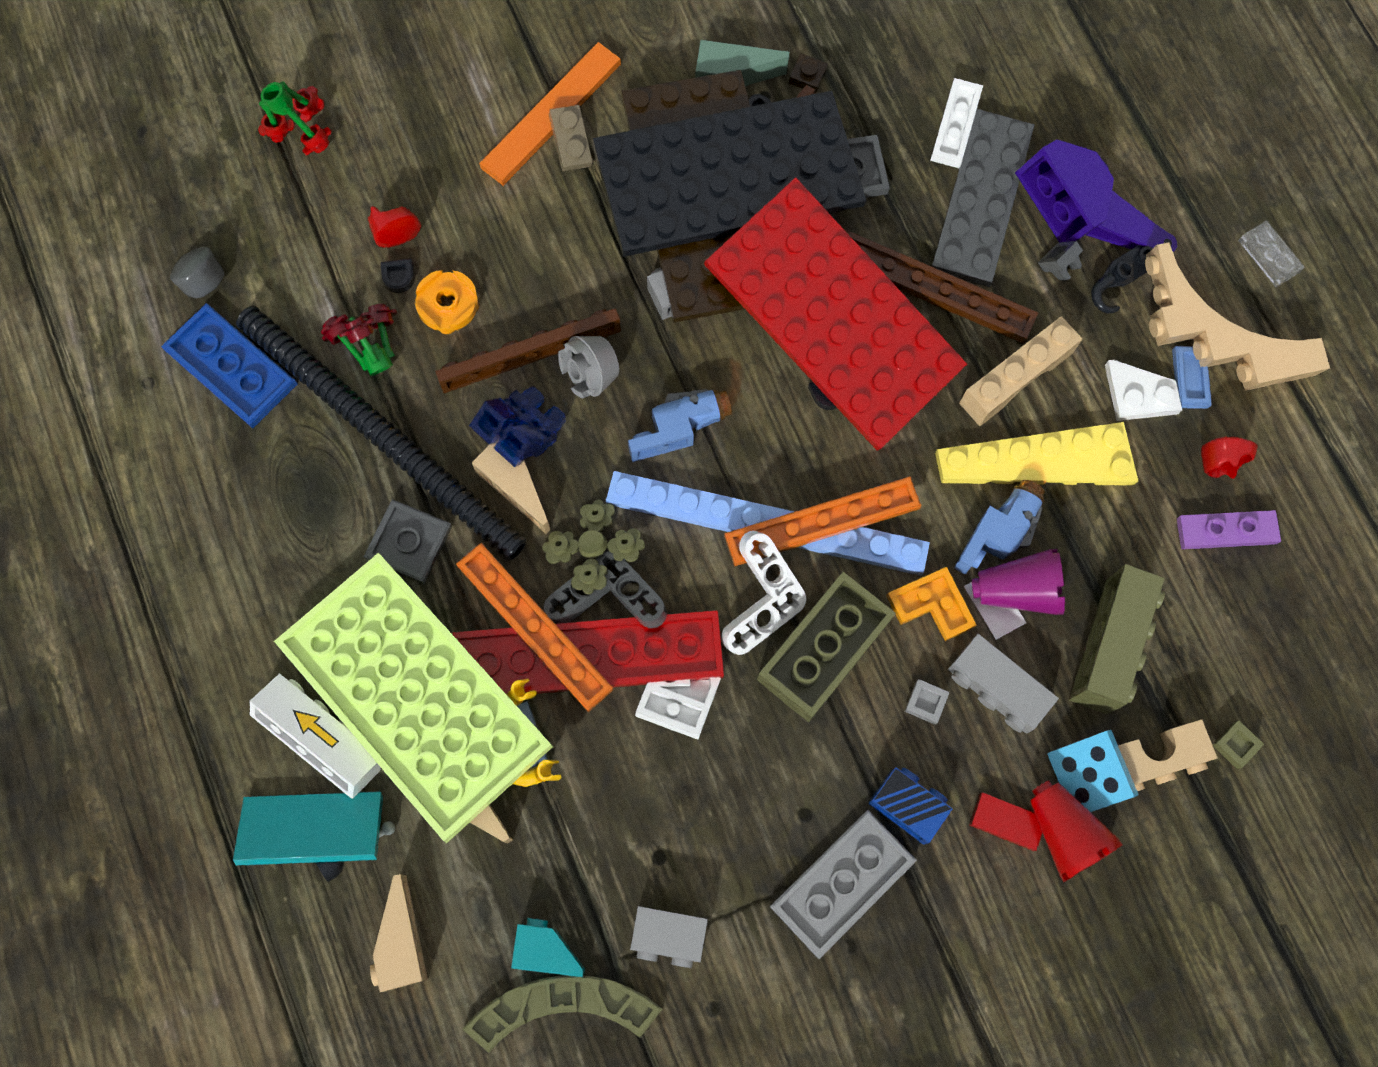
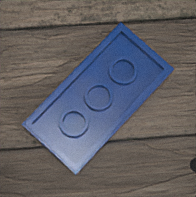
[161,303,298,429]

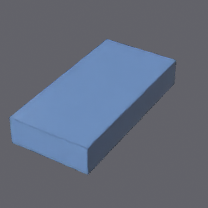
[1172,346,1212,409]

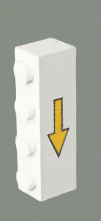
[250,673,381,799]

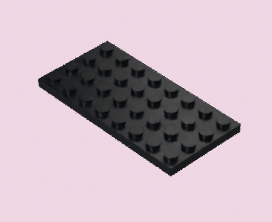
[592,91,867,257]

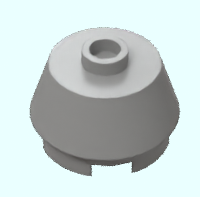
[558,336,619,398]

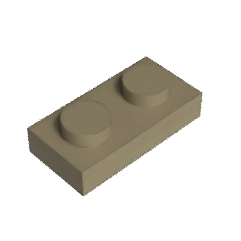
[549,105,593,171]

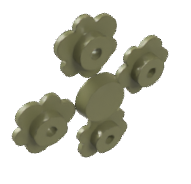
[542,499,645,594]

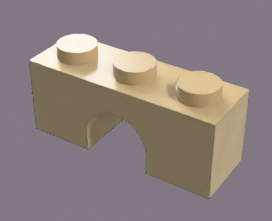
[1118,719,1218,791]

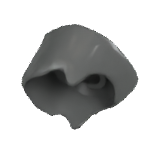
[170,247,224,298]

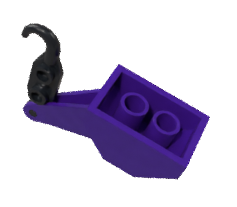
[1015,139,1177,313]

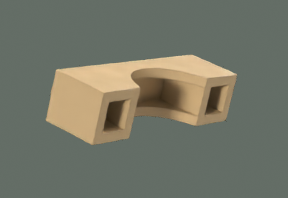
[959,316,1083,426]

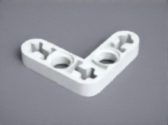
[721,531,806,655]

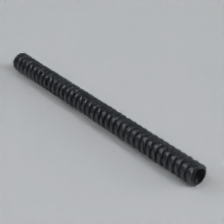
[236,305,526,561]

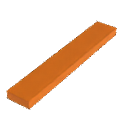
[479,42,621,186]
[724,476,921,567]
[456,543,614,712]

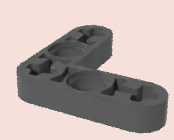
[543,551,667,628]

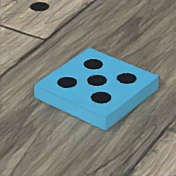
[1047,730,1139,812]

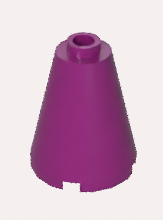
[972,549,1065,615]

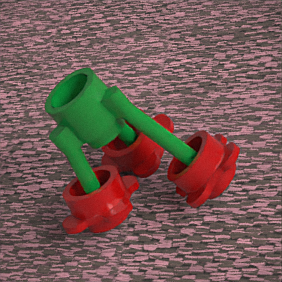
[258,81,332,155]

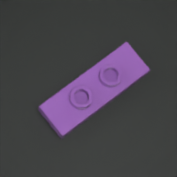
[1177,510,1281,549]

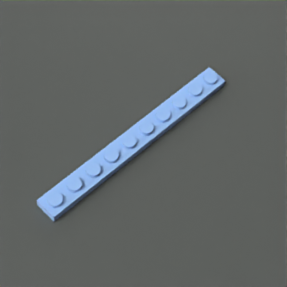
[606,471,930,576]

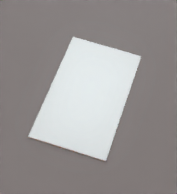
[964,582,1026,640]

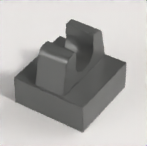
[1038,241,1083,280]

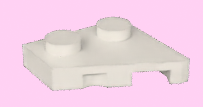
[1105,360,1182,421]
[635,677,721,740]

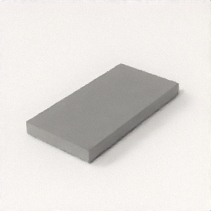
[770,810,917,959]

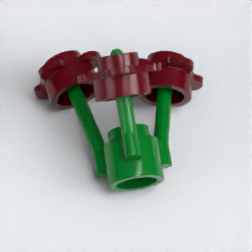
[321,304,397,376]

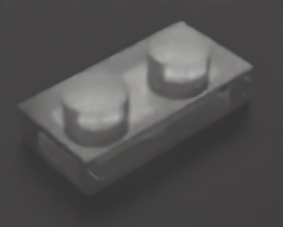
[1238,220,1305,287]

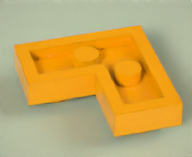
[886,567,977,641]

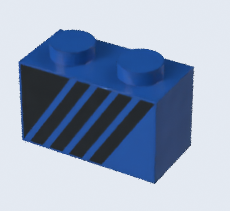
[868,767,952,845]

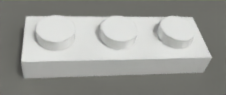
[930,78,983,168]

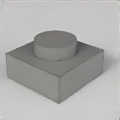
[904,679,950,725]

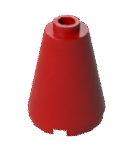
[1030,780,1123,882]

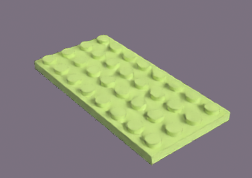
[274,553,553,843]

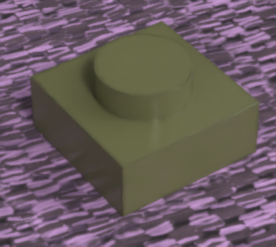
[1212,720,1264,769]

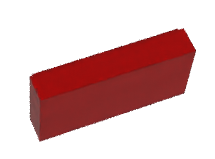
[969,792,1042,851]

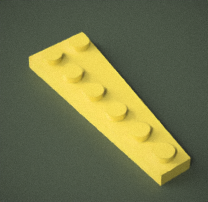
[935,422,1138,486]

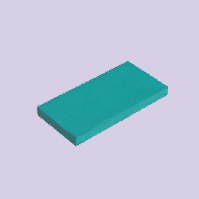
[233,792,383,866]

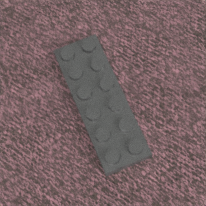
[932,109,1035,287]

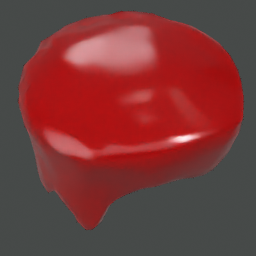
[368,206,422,248]
[1201,437,1258,479]

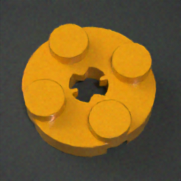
[415,270,479,334]

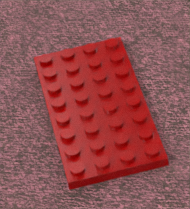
[704,177,967,451]

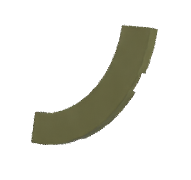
[462,975,663,1053]

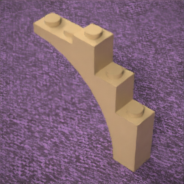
[1145,243,1330,391]

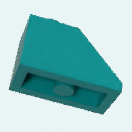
[511,918,585,977]

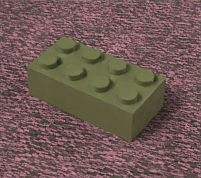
[1069,564,1165,714]
[757,572,896,722]

